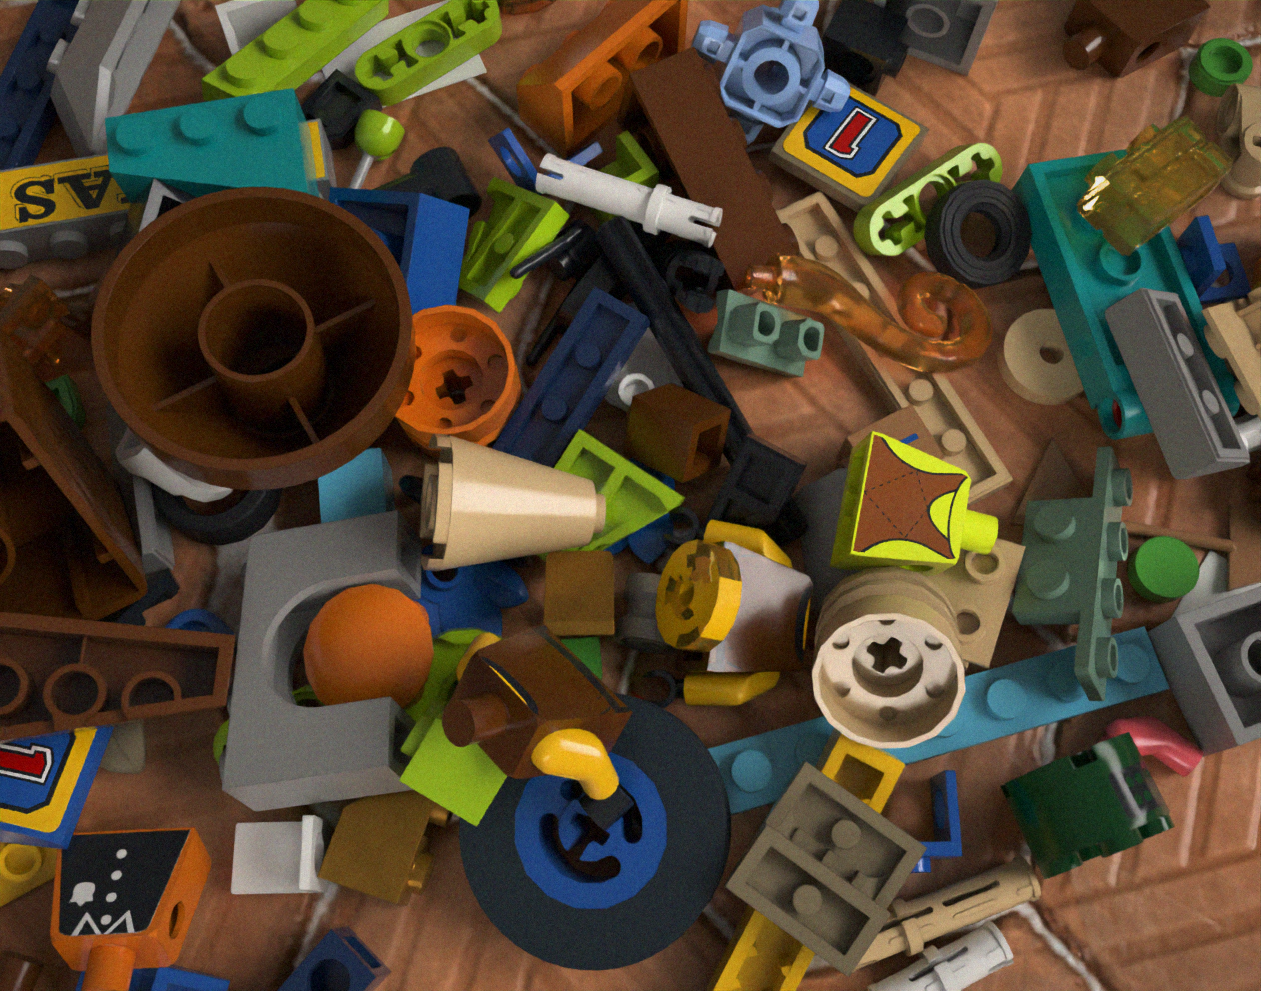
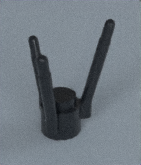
[510,219,604,367]

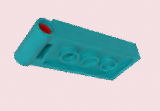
[1011,147,1240,440]

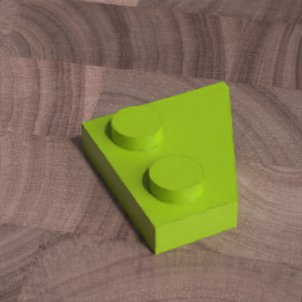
[458,177,570,314]

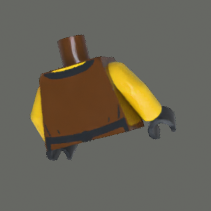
[642,507,819,708]
[442,624,634,831]

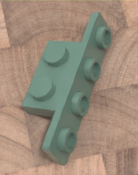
[1012,446,1133,701]

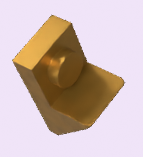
[543,551,614,636]

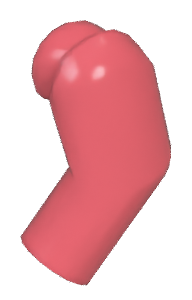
[1097,716,1203,777]

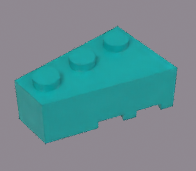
[105,88,319,203]

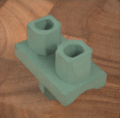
[708,289,825,378]

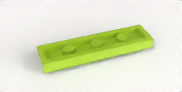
[201,0,389,101]

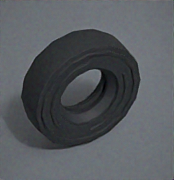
[924,179,1032,289]

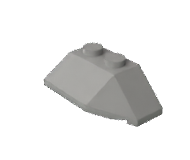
[46,0,181,158]

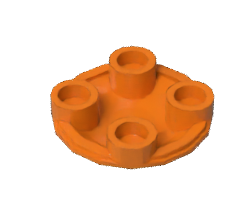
[303,584,434,709]

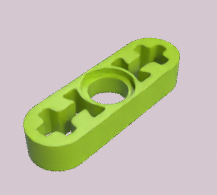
[355,0,502,106]
[853,143,1002,256]

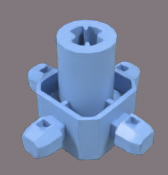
[691,0,851,145]

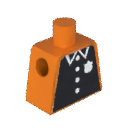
[50,827,212,991]

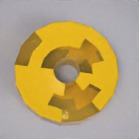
[655,539,742,653]

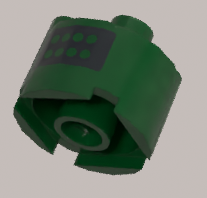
[1000,732,1175,879]

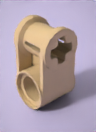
[1216,83,1261,199]

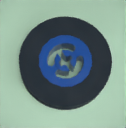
[459,693,731,971]

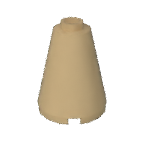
[420,433,606,571]

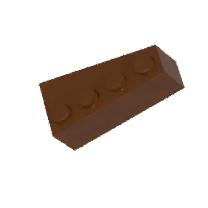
[616,47,801,296]
[0,611,236,744]

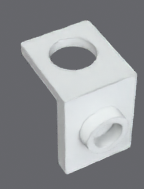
[215,0,297,56]
[231,815,331,895]

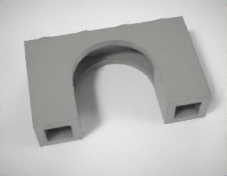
[219,510,422,812]

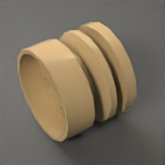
[812,566,966,749]

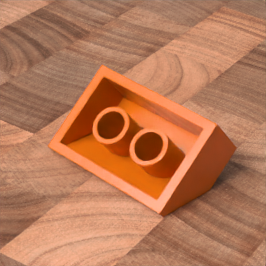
[516,0,688,159]

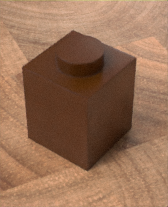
[623,383,731,483]

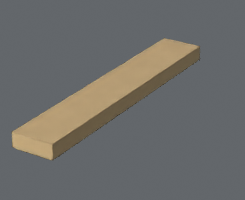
[776,191,1013,508]

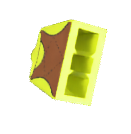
[830,431,998,576]

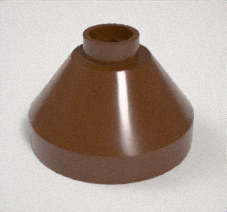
[91,187,416,490]

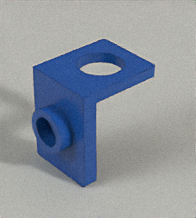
[488,127,603,195]
[1176,215,1251,305]
[910,770,963,874]

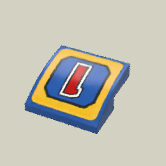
[0,727,114,850]

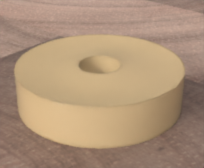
[997,308,1084,405]

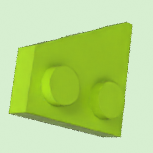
[535,429,685,562]

